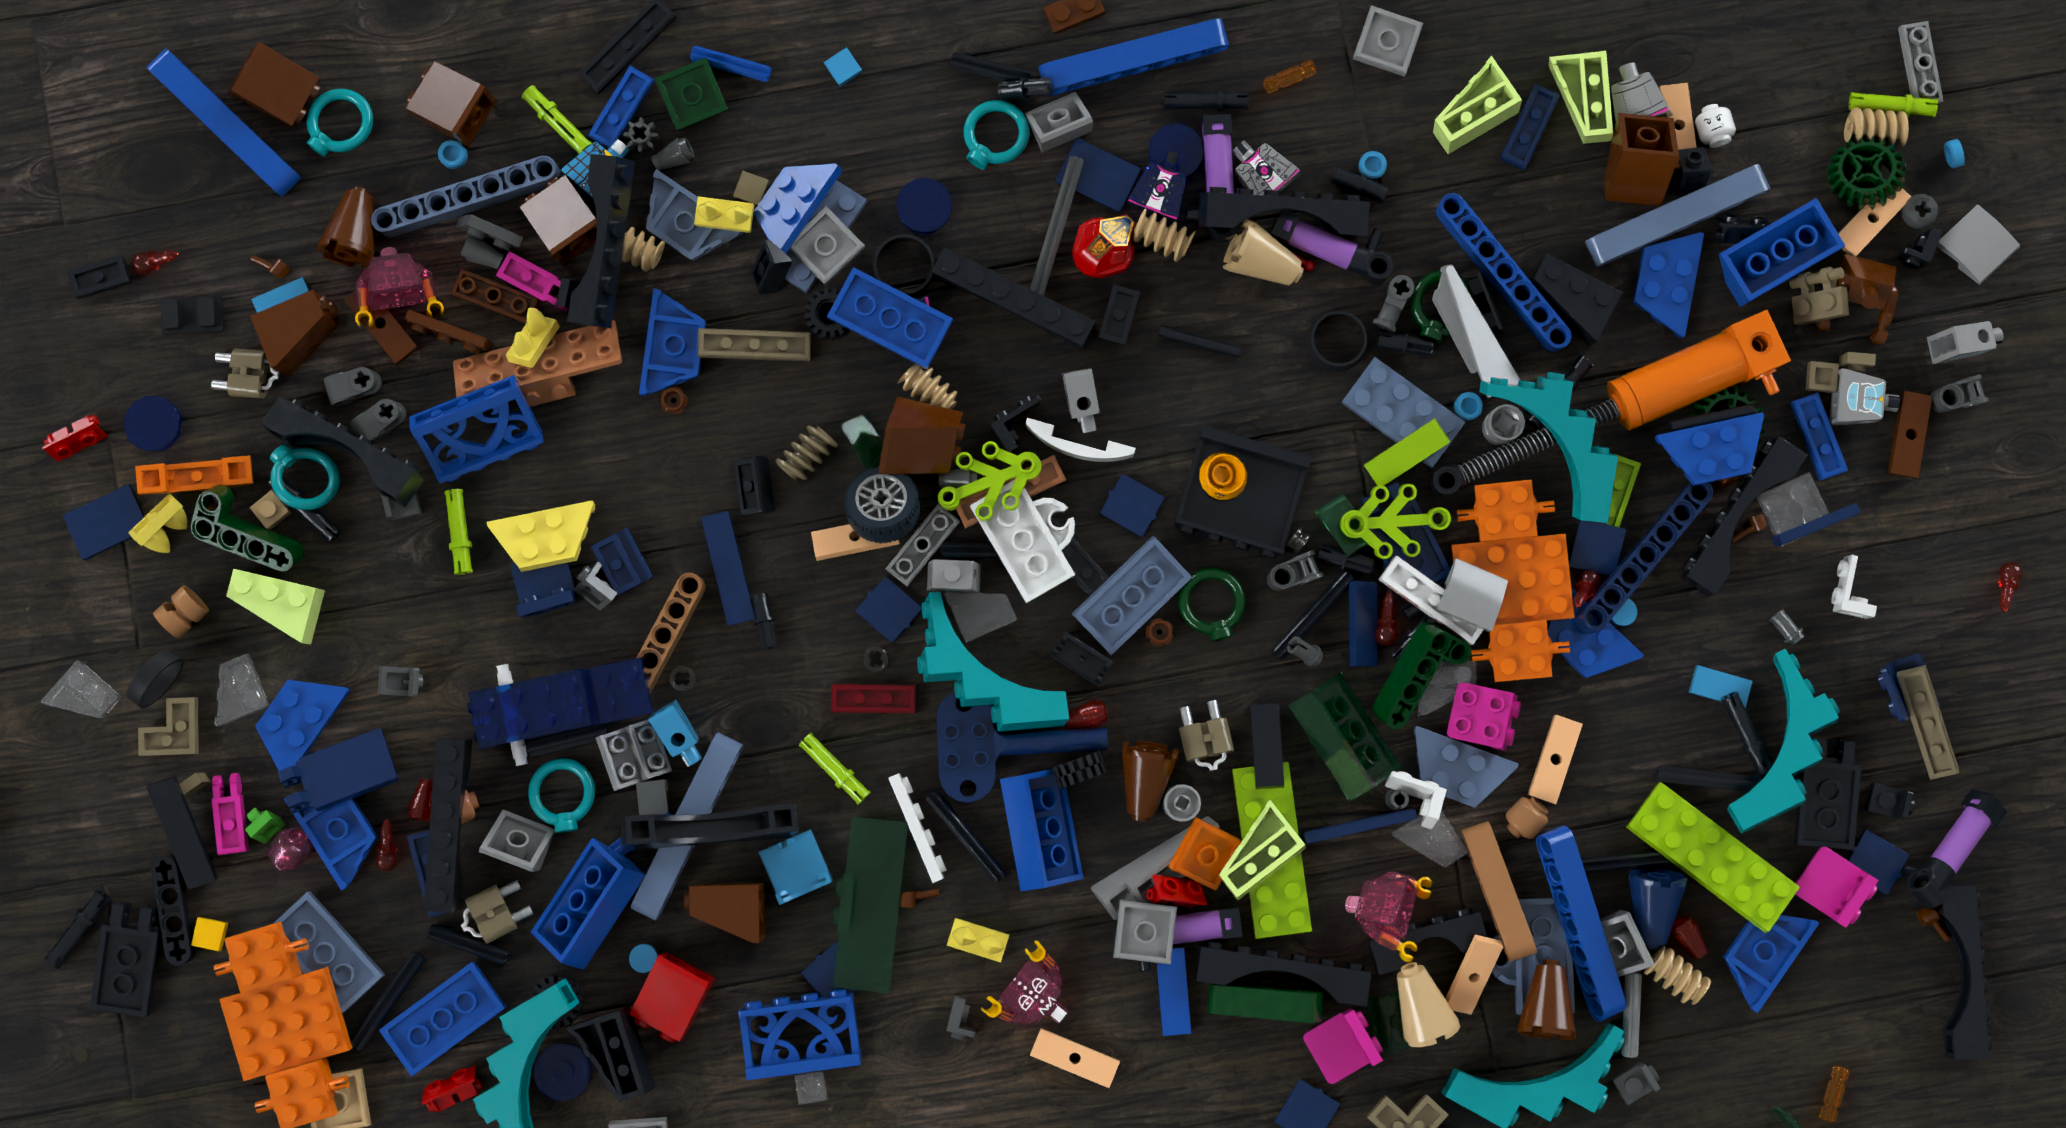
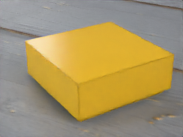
[191,917,228,951]

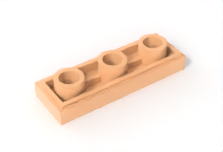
[1659,83,1697,169]
[1838,188,1911,256]
[811,524,899,561]
[1528,715,1583,804]
[1445,935,1504,1015]
[1030,1028,1120,1088]

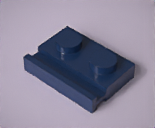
[591,527,654,597]

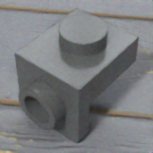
[378,666,423,696]

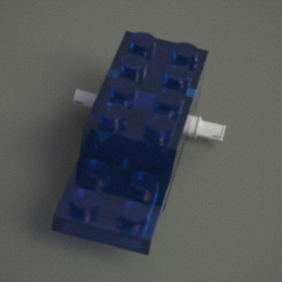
[468,657,654,766]

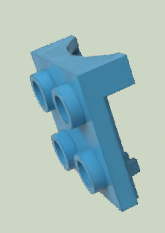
[759,829,833,905]

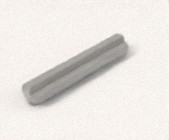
[1621,972,1642,1058]

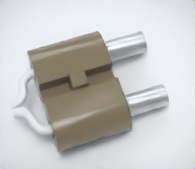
[211,348,279,398]
[1179,700,1234,771]
[461,880,533,944]

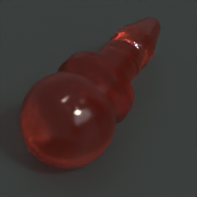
[131,251,179,275]
[1998,562,2022,612]
[1575,570,1601,608]
[1375,591,1397,646]
[375,819,398,871]

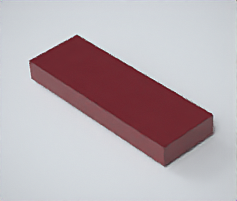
[831,684,916,714]

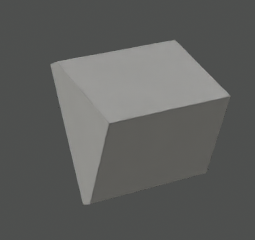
[1025,92,1093,153]
[479,810,555,872]
[1600,910,1655,977]

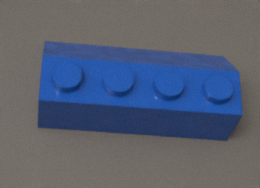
[1719,198,1846,307]
[1000,769,1084,891]
[531,838,646,970]

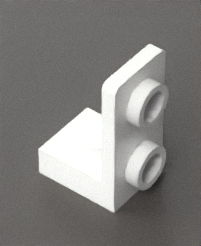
[1831,555,1877,619]
[1385,771,1447,830]

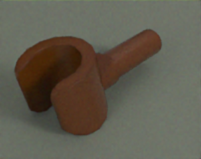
[251,255,291,279]
[1731,514,1767,544]
[900,888,939,908]
[1916,908,1951,942]

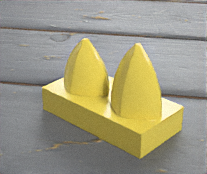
[694,197,754,233]
[506,308,559,368]
[128,493,187,553]
[947,918,1009,963]

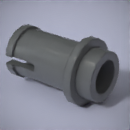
[1769,609,1805,646]
[1287,636,1323,666]
[1385,789,1409,811]

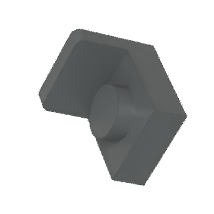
[574,561,617,611]
[946,995,976,1041]
[1611,1061,1661,1105]

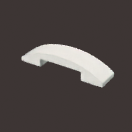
[1026,418,1135,462]

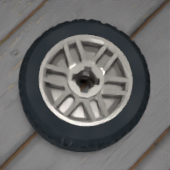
[845,466,920,543]

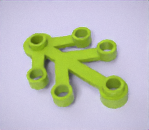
[938,441,1042,522]
[1340,484,1451,559]

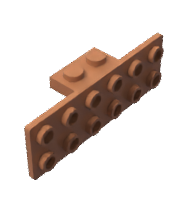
[453,320,622,407]

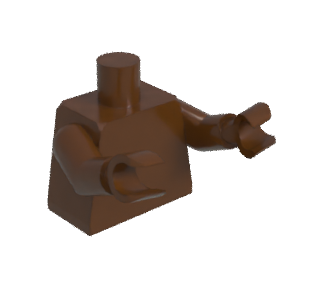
[1815,253,1899,345]

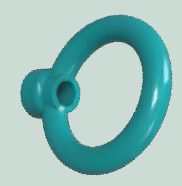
[306,89,373,157]
[963,100,1030,170]
[270,443,340,510]
[528,758,595,833]

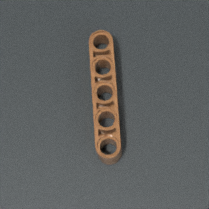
[623,573,705,699]
[1461,821,1537,962]

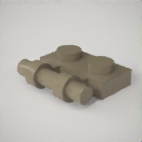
[1789,267,1849,325]

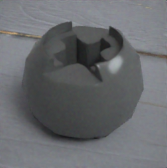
[1901,194,1939,229]

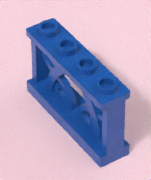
[409,375,544,483]
[738,989,862,1080]

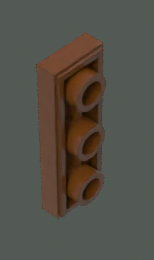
[451,269,540,324]
[344,283,419,365]
[405,309,492,354]
[1888,391,1932,479]

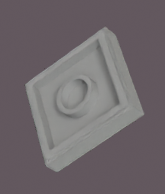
[1353,5,1423,77]
[790,206,865,286]
[1113,900,1177,964]

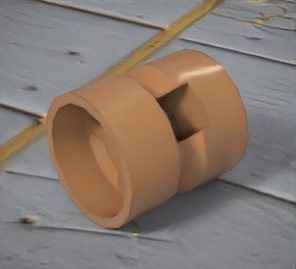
[153,585,209,639]

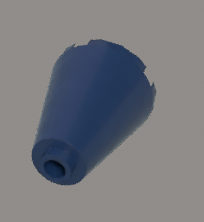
[1629,868,1687,949]

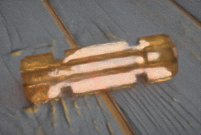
[1263,60,1316,93]
[1819,1065,1850,1122]

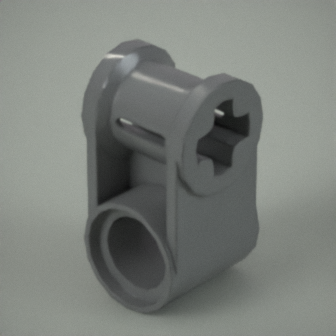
[323,367,382,407]
[1930,374,1989,413]
[349,399,407,446]
[1267,550,1324,591]

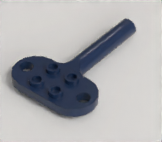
[936,692,1108,803]

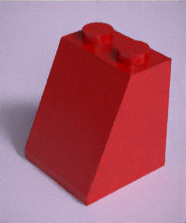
[630,952,716,1043]

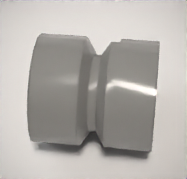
[1482,404,1525,445]
[1162,784,1201,822]

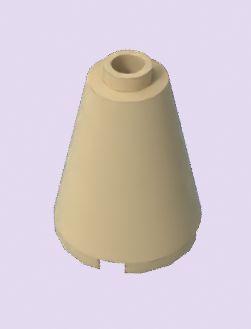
[1223,219,1304,286]
[1397,962,1460,1047]

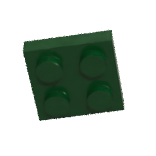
[655,57,728,131]

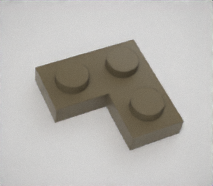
[138,697,199,756]
[1366,1094,1448,1128]

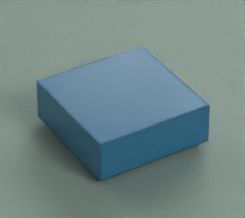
[824,47,862,87]

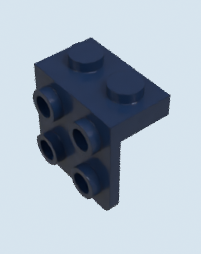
[1878,652,1940,723]

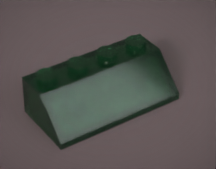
[1289,672,1401,801]

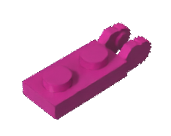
[496,251,568,311]
[212,773,249,855]

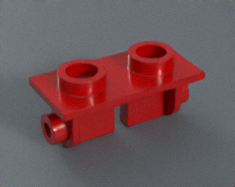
[42,415,108,462]
[1146,874,1207,908]
[422,1065,484,1113]

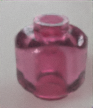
[268,828,311,870]

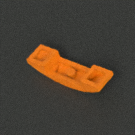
[135,455,254,494]

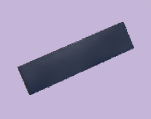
[701,511,755,626]
[1301,808,1417,844]

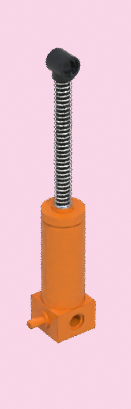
[1429,310,1791,497]

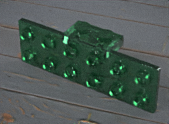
[833,817,908,993]

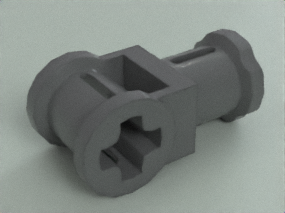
[1372,275,1414,333]

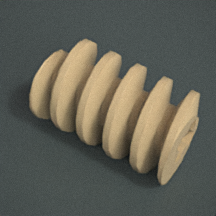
[1844,107,1909,147]
[1134,208,1196,262]
[622,227,665,272]
[897,364,957,409]
[1644,946,1711,1005]

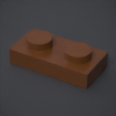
[1043,0,1105,35]

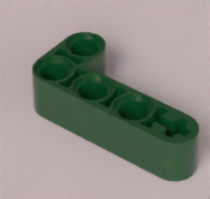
[191,484,304,571]
[1373,622,1471,729]
[1207,983,1324,1023]

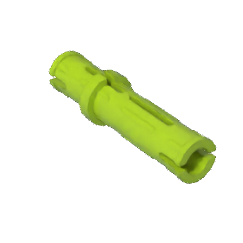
[521,85,592,155]
[1848,92,1938,117]
[445,489,473,575]
[799,733,871,805]

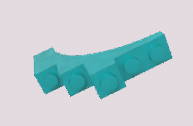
[1479,372,1618,523]
[917,592,1069,732]
[1727,649,1840,834]
[473,978,580,1128]
[1441,1023,1625,1128]

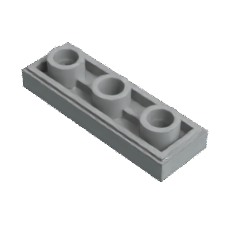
[1898,21,1943,104]
[885,504,960,587]

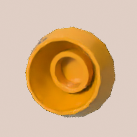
[1199,452,1247,500]

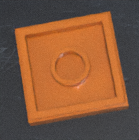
[1168,817,1242,891]

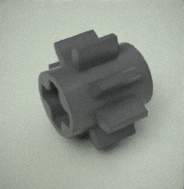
[623,117,660,155]

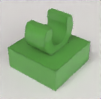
[245,808,286,844]

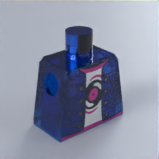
[1128,149,1188,220]

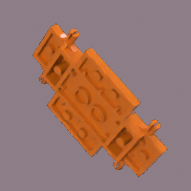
[1451,480,1574,682]
[214,921,352,1128]

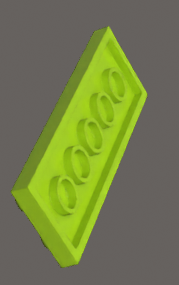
[1232,762,1312,939]
[1626,782,1800,933]

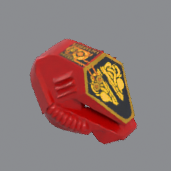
[1072,214,1137,278]

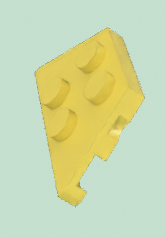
[487,500,595,572]

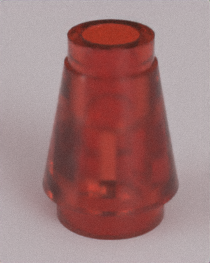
[1067,699,1108,728]
[407,778,433,822]
[1671,915,1708,959]

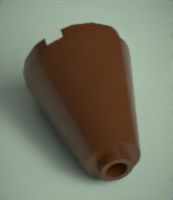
[317,187,374,268]
[1122,741,1179,821]
[1517,959,1576,1040]

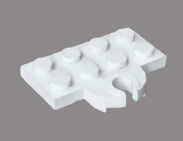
[970,480,1075,604]

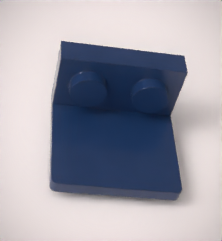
[510,563,579,619]

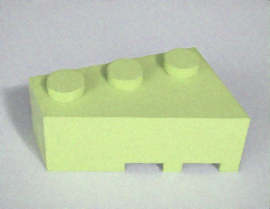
[1548,51,1613,144]
[1433,56,1522,154]
[226,569,325,645]
[1219,800,1306,900]

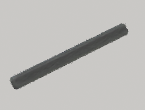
[1030,156,1084,296]

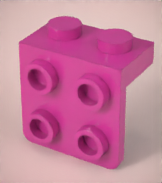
[1447,682,1521,751]
[1795,846,1879,928]
[1303,1007,1383,1084]

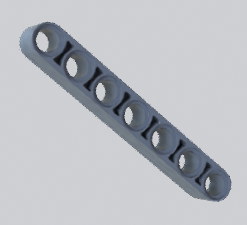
[371,156,561,238]
[1585,164,1771,267]
[631,732,743,921]

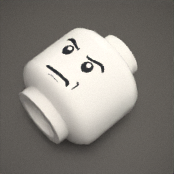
[1695,104,1736,148]

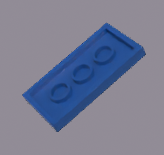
[827,267,953,369]
[379,961,507,1077]

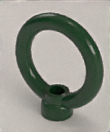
[1411,271,1476,344]
[1178,568,1246,642]

